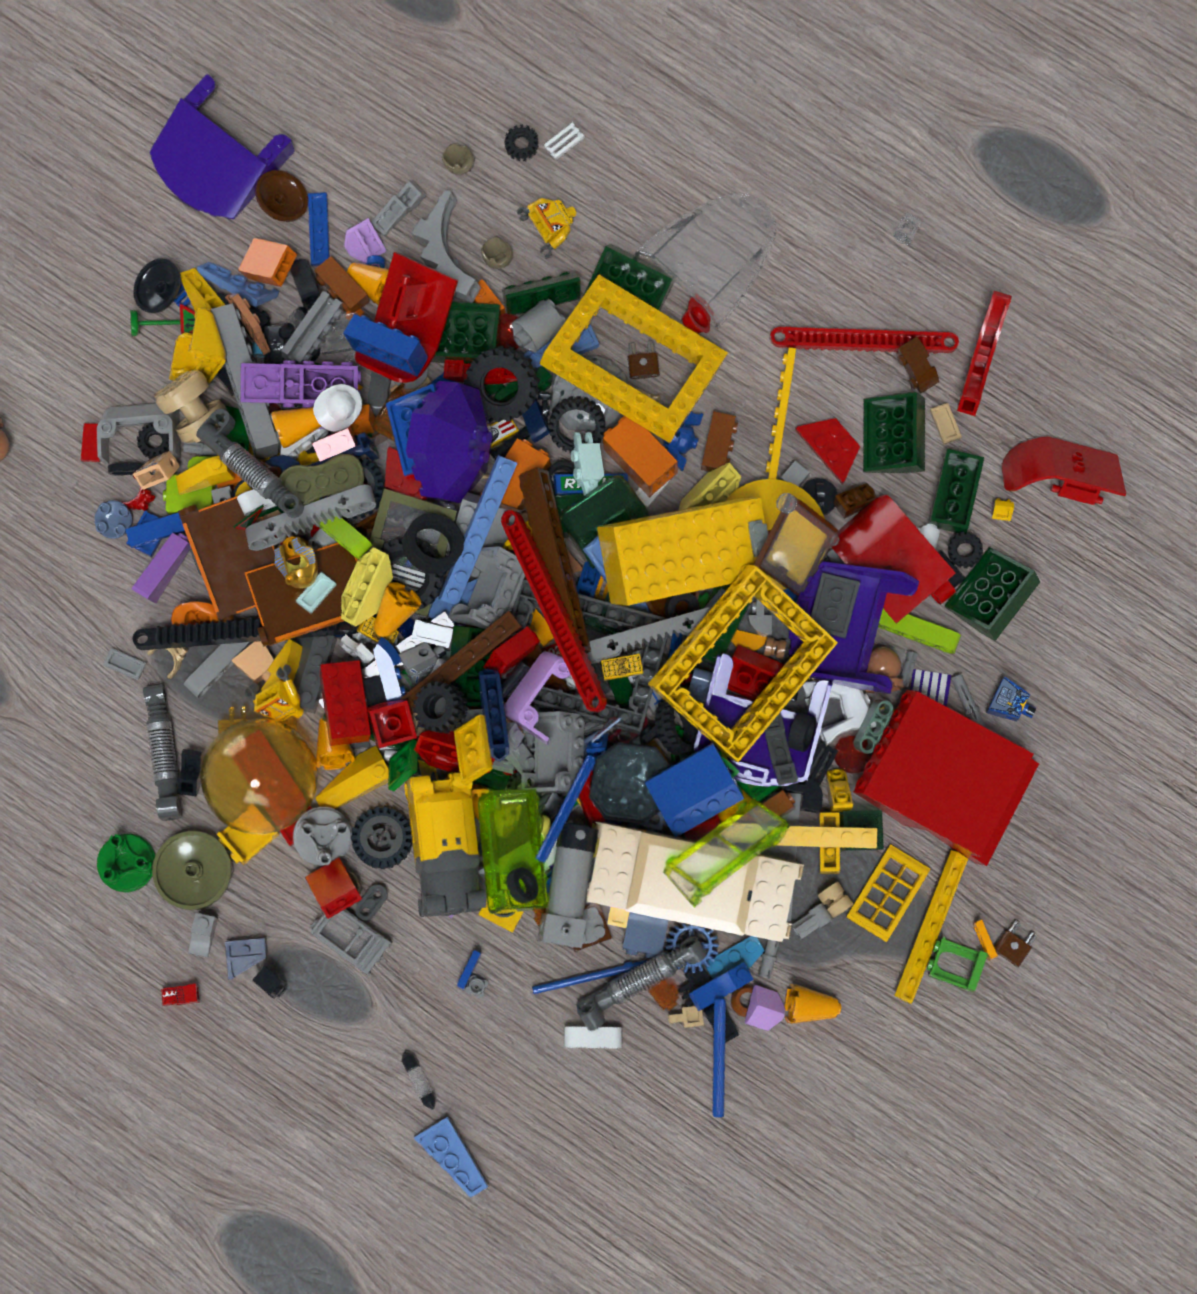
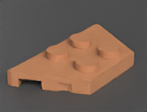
[225,293,270,355]

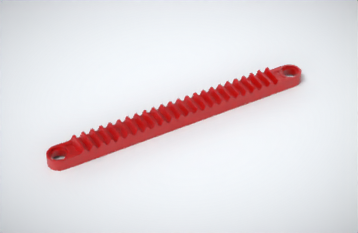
[501,510,607,712]

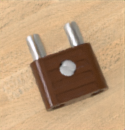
[627,341,660,379]
[994,921,1037,967]

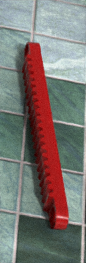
[770,327,959,354]

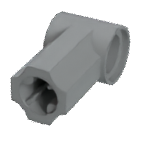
[792,903,833,939]

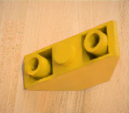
[826,769,853,812]

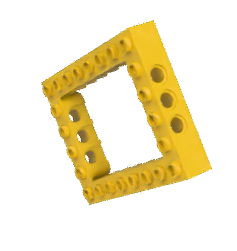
[540,275,728,443]
[648,564,838,762]

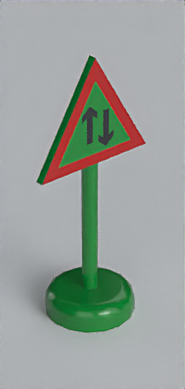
[130,304,195,337]

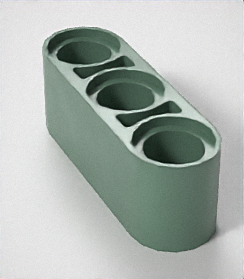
[854,699,893,754]

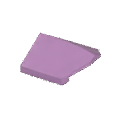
[344,218,386,263]
[744,985,785,1031]

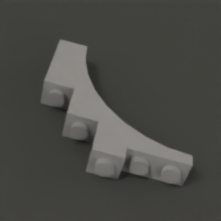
[411,190,481,303]
[435,697,535,776]

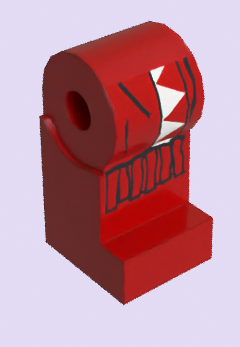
[161,983,200,1006]

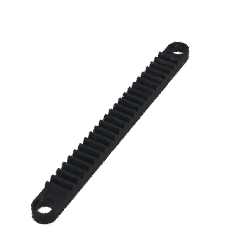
[132,618,360,650]

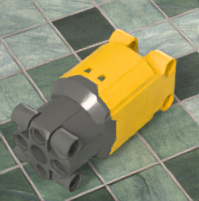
[404,772,486,917]

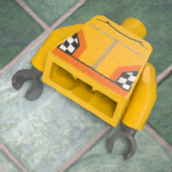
[517,198,576,258]
[245,664,304,721]

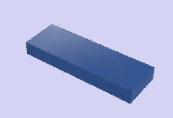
[125,513,185,548]

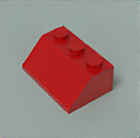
[727,645,785,700]

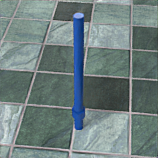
[532,960,648,994]

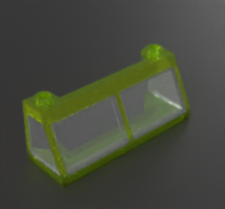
[663,799,790,908]

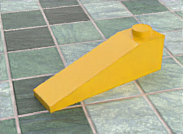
[315,746,389,809]

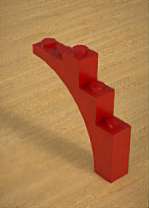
[957,291,1012,416]

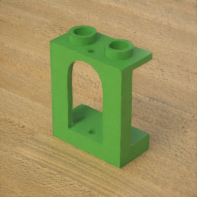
[926,937,988,992]

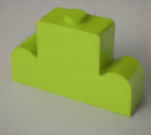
[163,457,215,515]

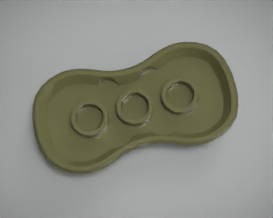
[279,454,364,507]

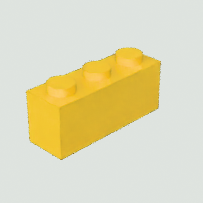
[819,813,840,874]

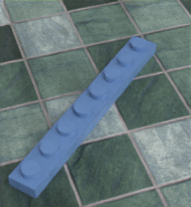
[438,455,517,605]

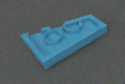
[705,936,765,998]

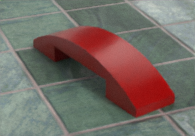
[443,360,517,384]

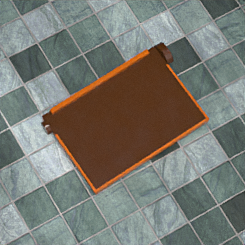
[178,496,275,622]
[245,543,358,647]

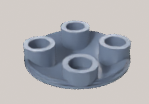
[94,500,132,539]

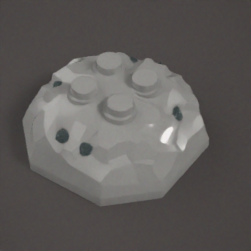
[550,356,628,432]

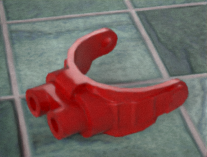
[115,475,155,511]

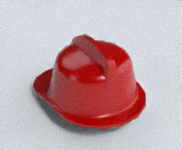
[682,295,711,334]

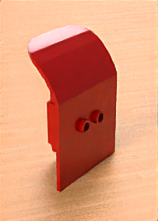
[354,252,458,383]
[1002,436,1126,505]
[830,495,956,624]

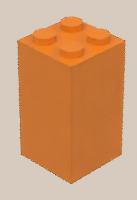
[603,416,678,498]
[480,438,551,511]

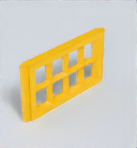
[846,844,931,942]

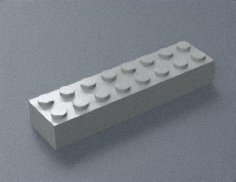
[211,303,281,460]

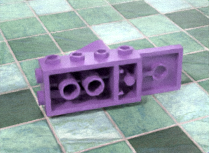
[240,361,361,408]

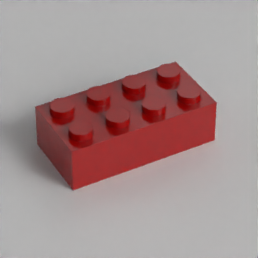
[319,660,371,746]

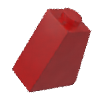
[484,626,540,678]

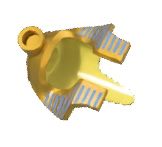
[274,537,318,589]

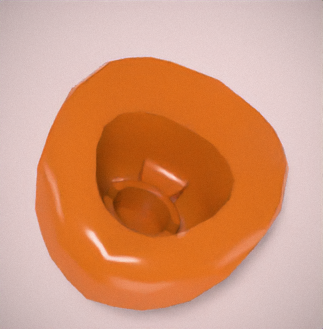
[171,602,222,626]

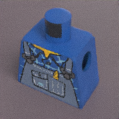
[986,677,1036,721]

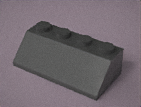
[293,635,336,714]

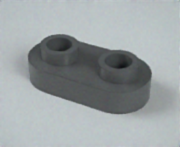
[356,885,388,921]

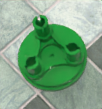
[97,834,155,893]

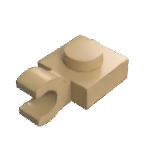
[668,1006,704,1028]

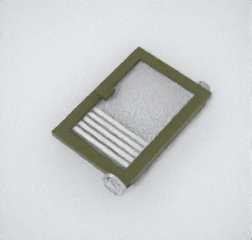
[367,488,458,622]

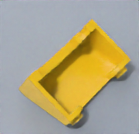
[169,308,227,384]

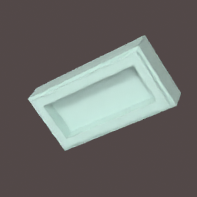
[296,572,336,614]

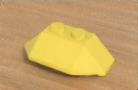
[678,463,741,510]
[341,547,393,626]

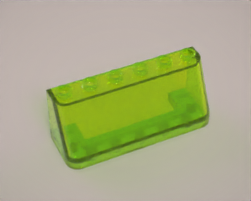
[478,789,549,914]

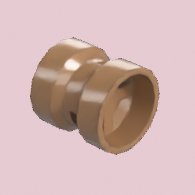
[764,637,787,660]

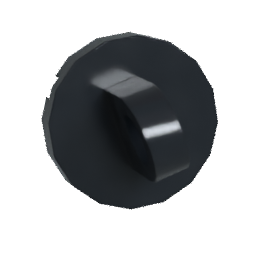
[802,478,838,515]

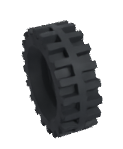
[464,346,540,422]
[379,538,446,610]

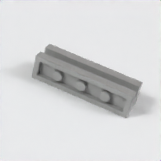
[281,291,344,365]

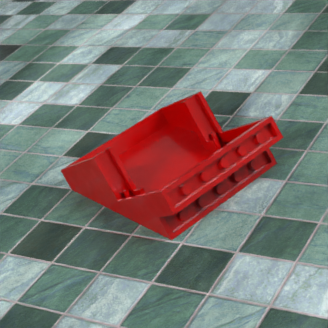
[853,690,1039,866]

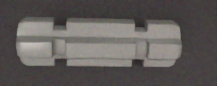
[900,651,918,689]

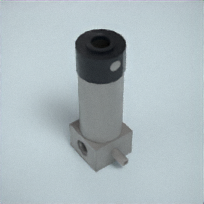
[537,823,598,948]

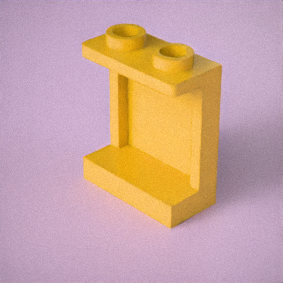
[217,803,279,865]

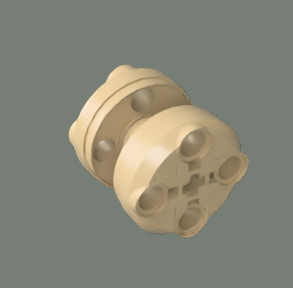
[154,370,228,443]

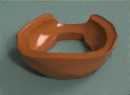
[731,984,754,1017]

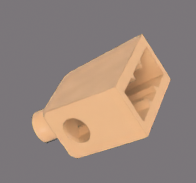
[133,451,179,490]
[232,641,274,684]

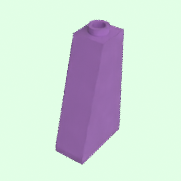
[132,533,191,604]

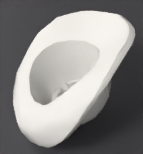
[313,384,362,432]

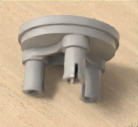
[293,806,352,866]

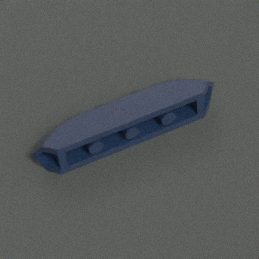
[479,669,509,762]

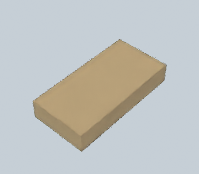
[930,403,962,445]

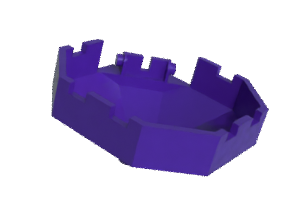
[406,381,493,503]

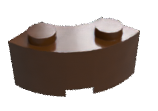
[897,337,939,394]

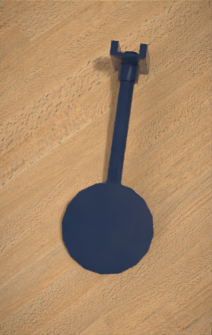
[265,432,379,472]

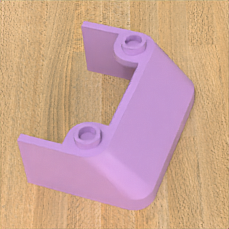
[504,652,571,746]

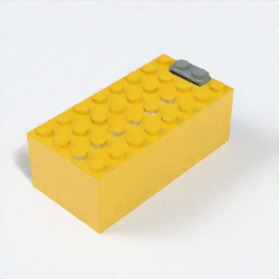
[597,498,772,606]

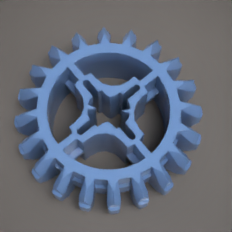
[665,923,719,973]

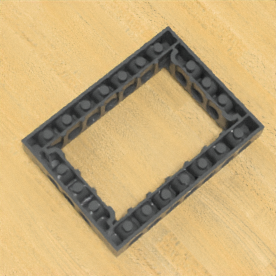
[500,580,668,735]

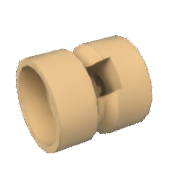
[817,882,854,918]

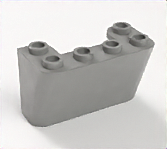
[521,711,585,793]

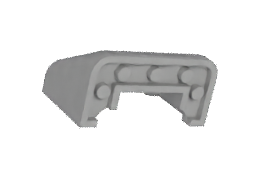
[448,547,525,629]

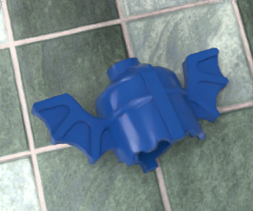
[662,412,703,471]

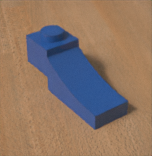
[689,962,754,1011]

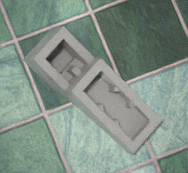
[371,181,427,236]

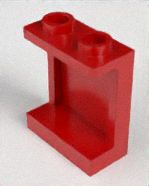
[305,858,362,919]

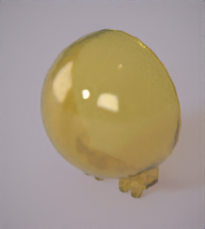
[200,706,318,835]

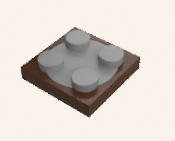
[573,903,612,952]

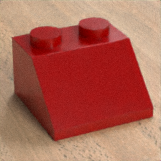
[367,700,417,749]

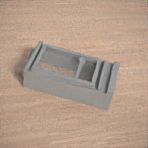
[310,909,392,976]

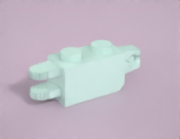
[571,432,604,498]

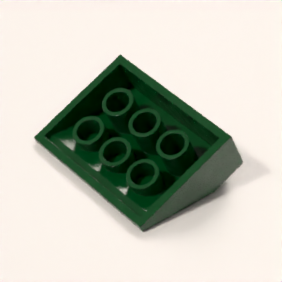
[583,244,677,311]
[502,272,581,317]
[431,302,500,364]
[863,392,925,473]
[945,547,1040,641]
[450,625,504,707]

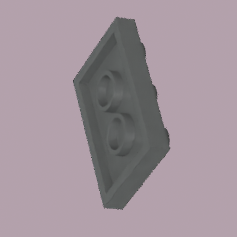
[811,573,860,639]

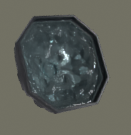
[589,742,670,824]

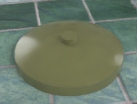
[152,831,232,910]

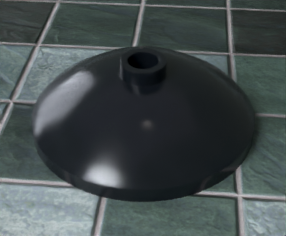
[133,258,181,313]

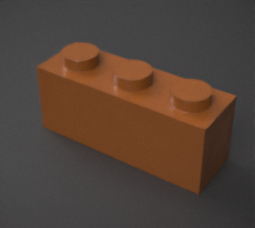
[314,256,370,315]
[701,411,738,472]

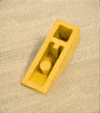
[180,268,225,312]
[176,455,234,495]

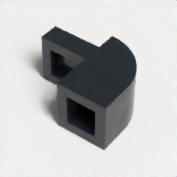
[177,749,204,797]
[784,778,823,814]

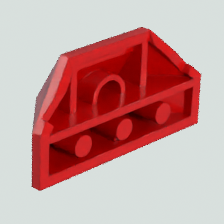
[414,730,495,773]

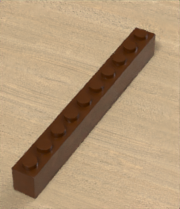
[519,468,591,657]

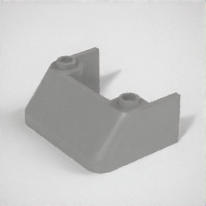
[97,404,180,465]

